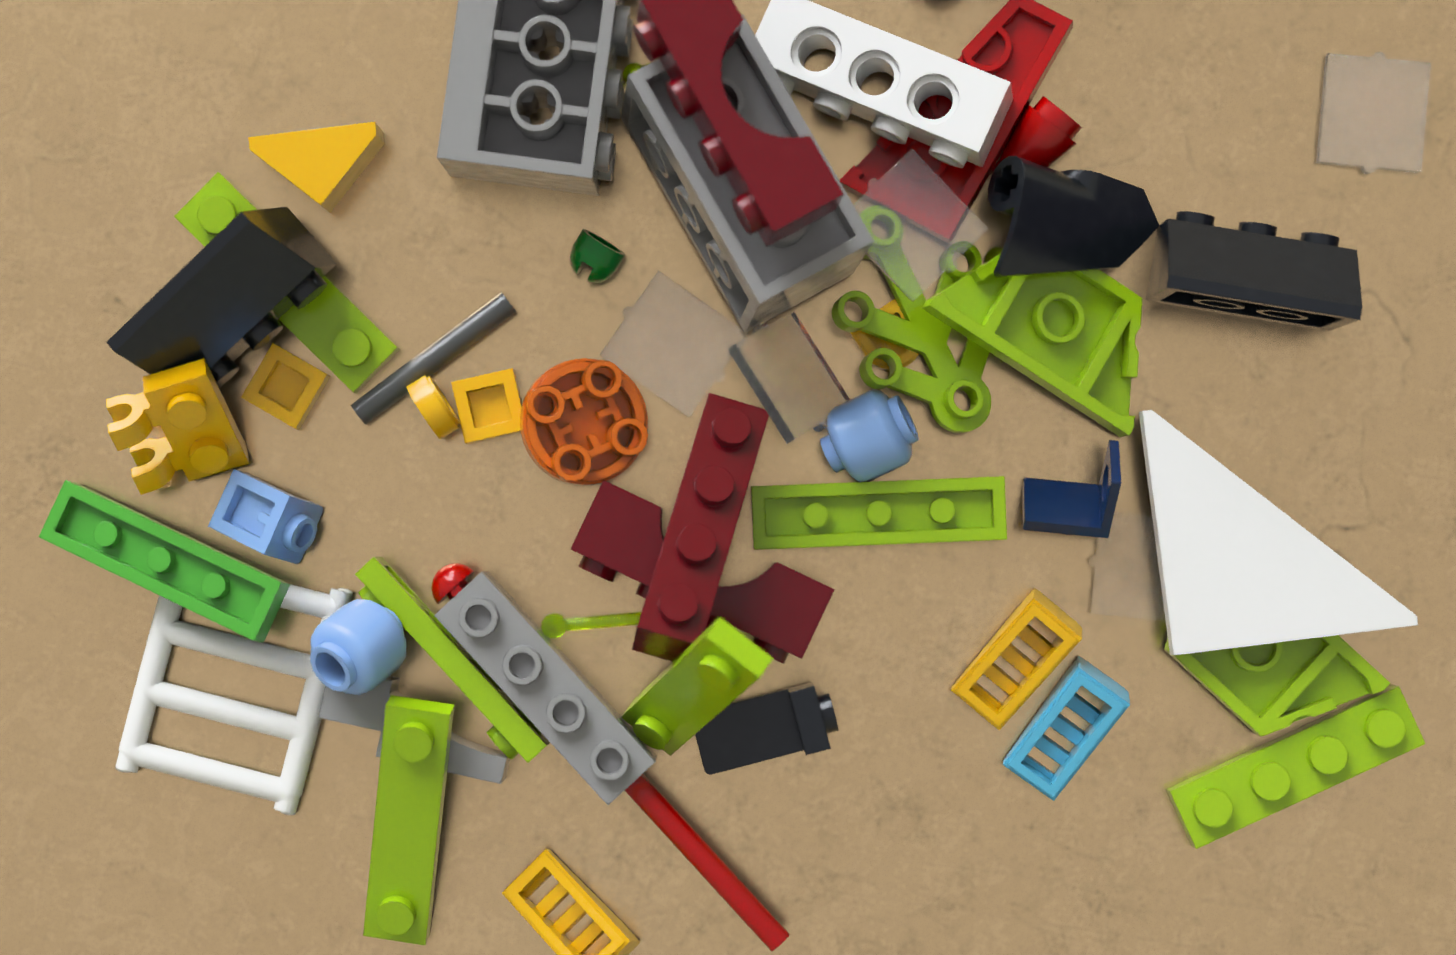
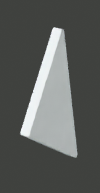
[1139,410,1418,655]

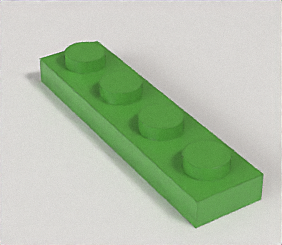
[39,480,290,643]

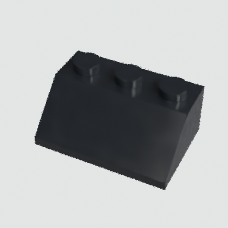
[106,207,337,388]
[1146,211,1362,331]

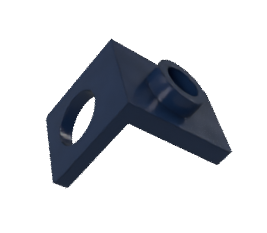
[1022,440,1121,538]

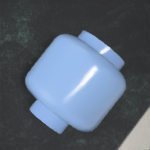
[820,389,919,482]
[310,599,407,695]

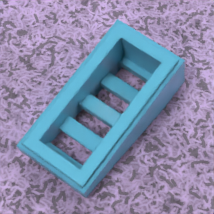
[1003,656,1130,801]

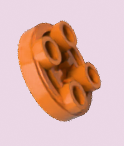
[520,358,648,485]

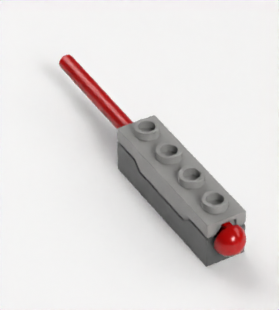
[431,563,790,952]

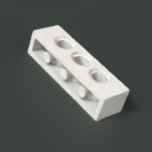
[755,0,1013,168]

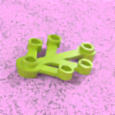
[832,206,991,433]

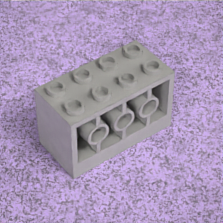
[437,0,633,196]
[621,15,874,333]

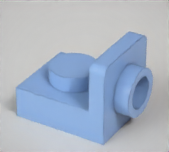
[208,469,323,564]

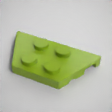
[922,253,1142,437]
[1164,635,1390,737]

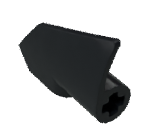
[988,156,1160,277]

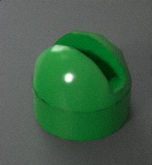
[570,229,626,283]

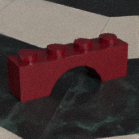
[633,0,844,247]
[632,393,770,662]
[571,480,835,664]

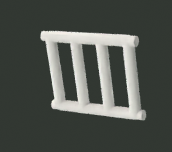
[115,584,353,816]

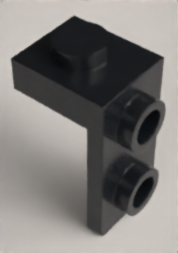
[695,682,839,775]

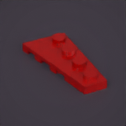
[839,0,1073,245]

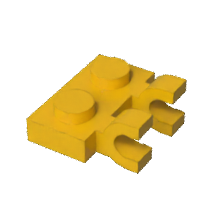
[106,358,249,495]

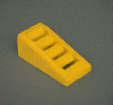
[951,588,1082,730]
[502,849,640,955]

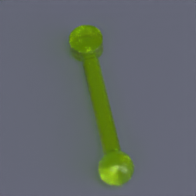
[541,612,641,638]

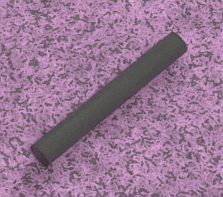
[351,292,516,425]

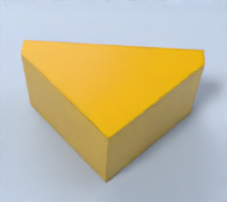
[248,122,385,213]

